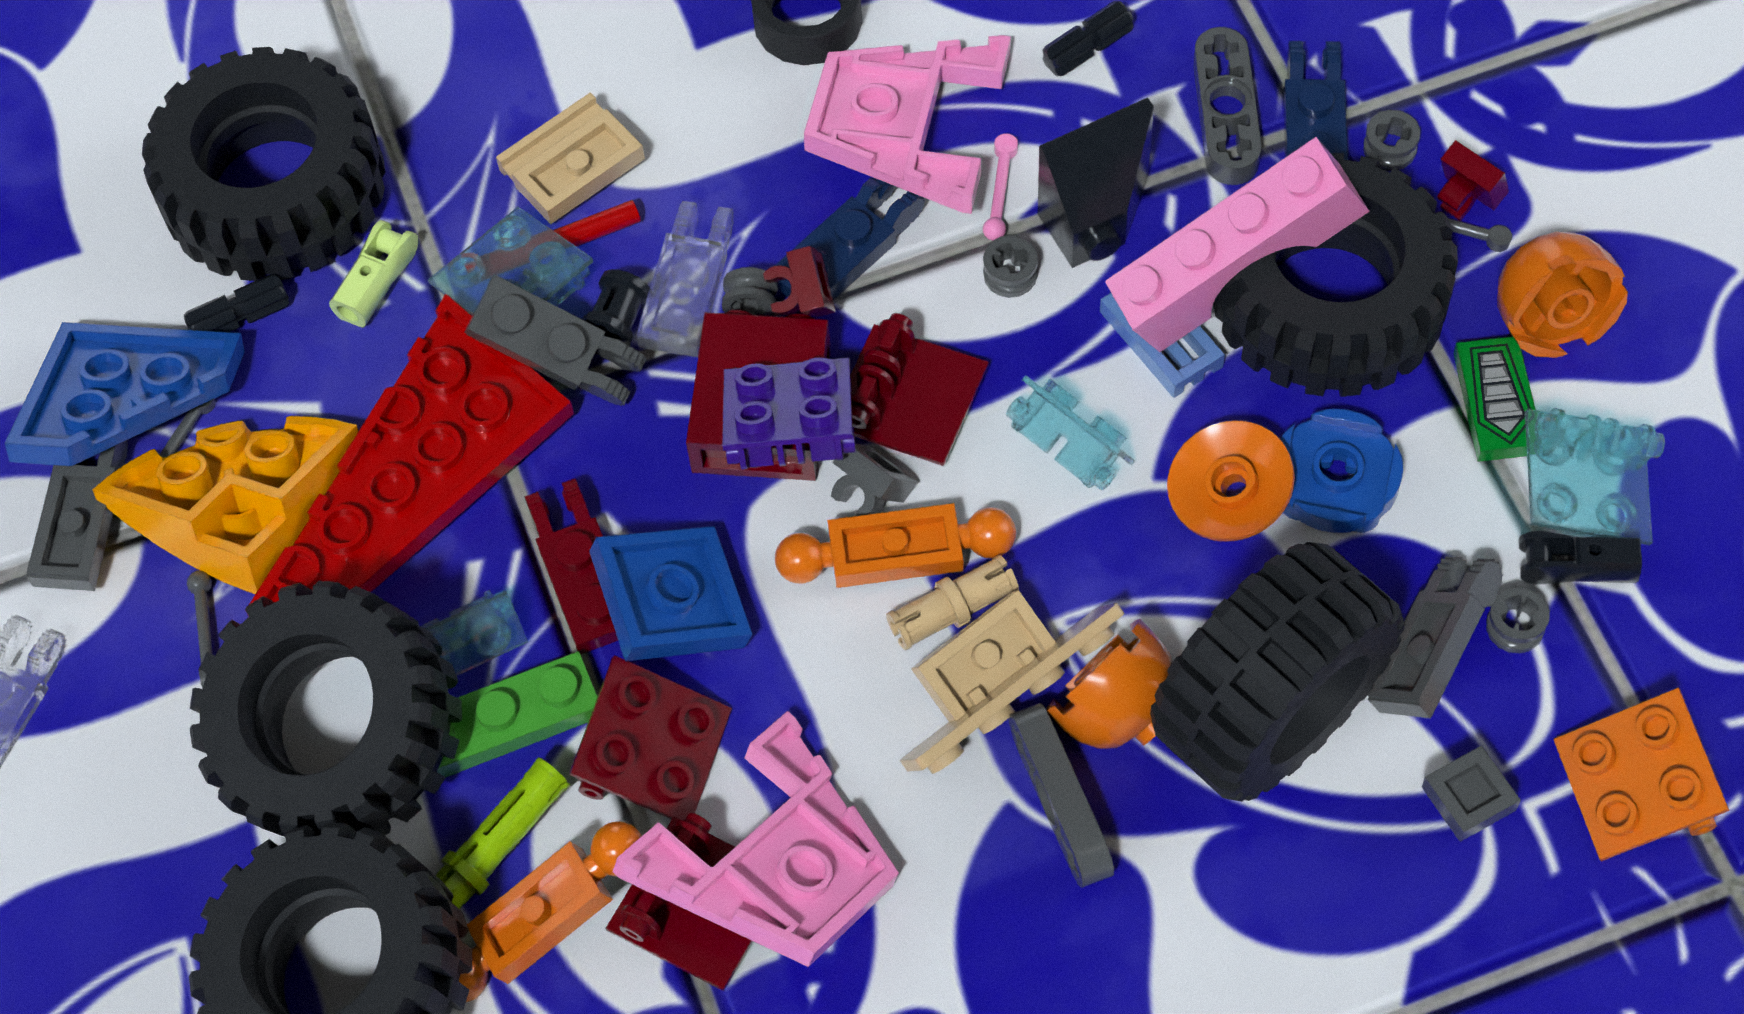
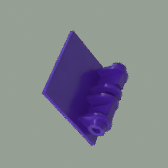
[722,357,856,470]

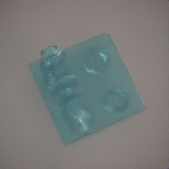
[428,206,594,315]
[1525,408,1665,545]

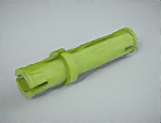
[436,757,570,909]

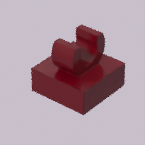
[1437,140,1509,221]
[763,246,836,318]

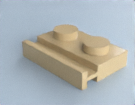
[496,92,645,224]

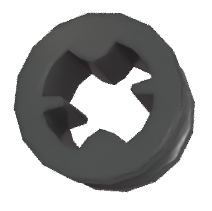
[1363,110,1420,171]
[983,235,1038,298]
[722,267,778,316]
[1486,587,1550,653]

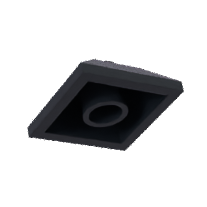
[1038,97,1154,268]

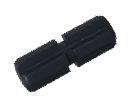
[1042,1,1134,77]
[184,274,289,332]

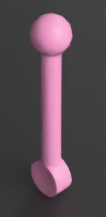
[983,133,1018,241]

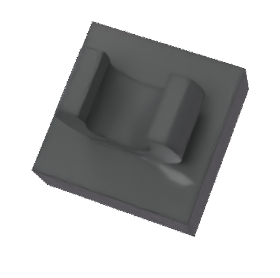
[831,444,917,516]
[1422,746,1521,842]

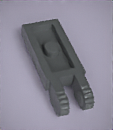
[464,274,646,406]
[26,440,128,591]
[1367,556,1503,718]

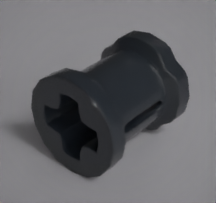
[582,269,653,346]

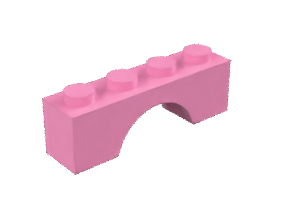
[1105,137,1370,352]

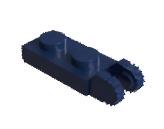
[1283,41,1348,160]
[775,178,926,300]

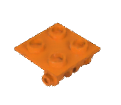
[1553,687,1730,861]

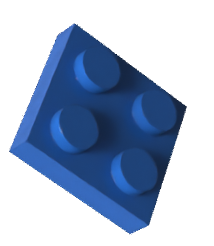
[589,526,752,661]

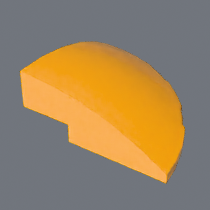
[92,416,358,594]

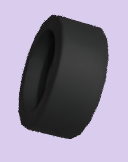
[751,0,862,66]

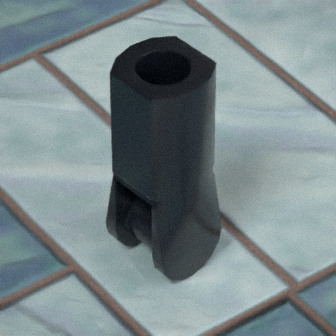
[1518,531,1642,585]

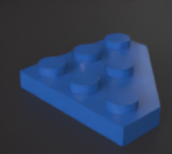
[5,322,245,466]

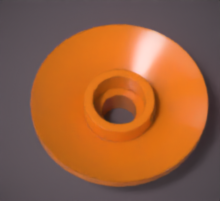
[1167,421,1295,542]

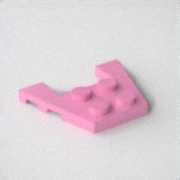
[804,35,1011,214]
[612,711,899,967]

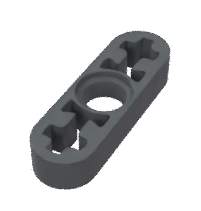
[1193,27,1261,185]
[1008,703,1114,888]

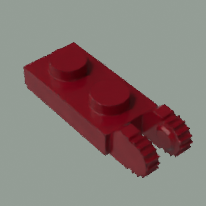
[524,478,618,655]

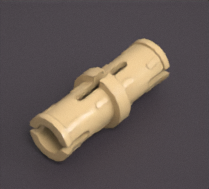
[886,555,1019,651]

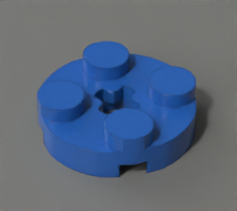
[1280,409,1403,533]

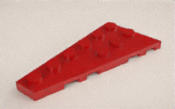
[246,294,574,617]

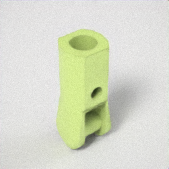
[329,220,418,328]

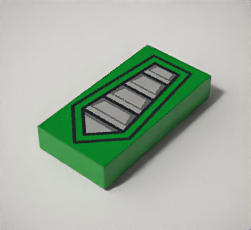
[1453,337,1544,462]

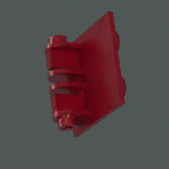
[850,313,989,467]
[569,655,732,821]
[605,813,753,991]

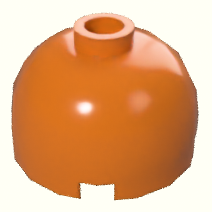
[1497,231,1628,358]
[1046,619,1173,749]

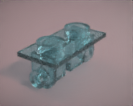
[1006,375,1135,490]
[421,590,528,676]

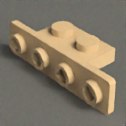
[900,590,1125,774]

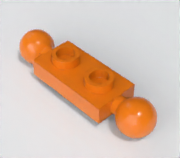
[775,503,1016,588]
[459,821,642,1003]

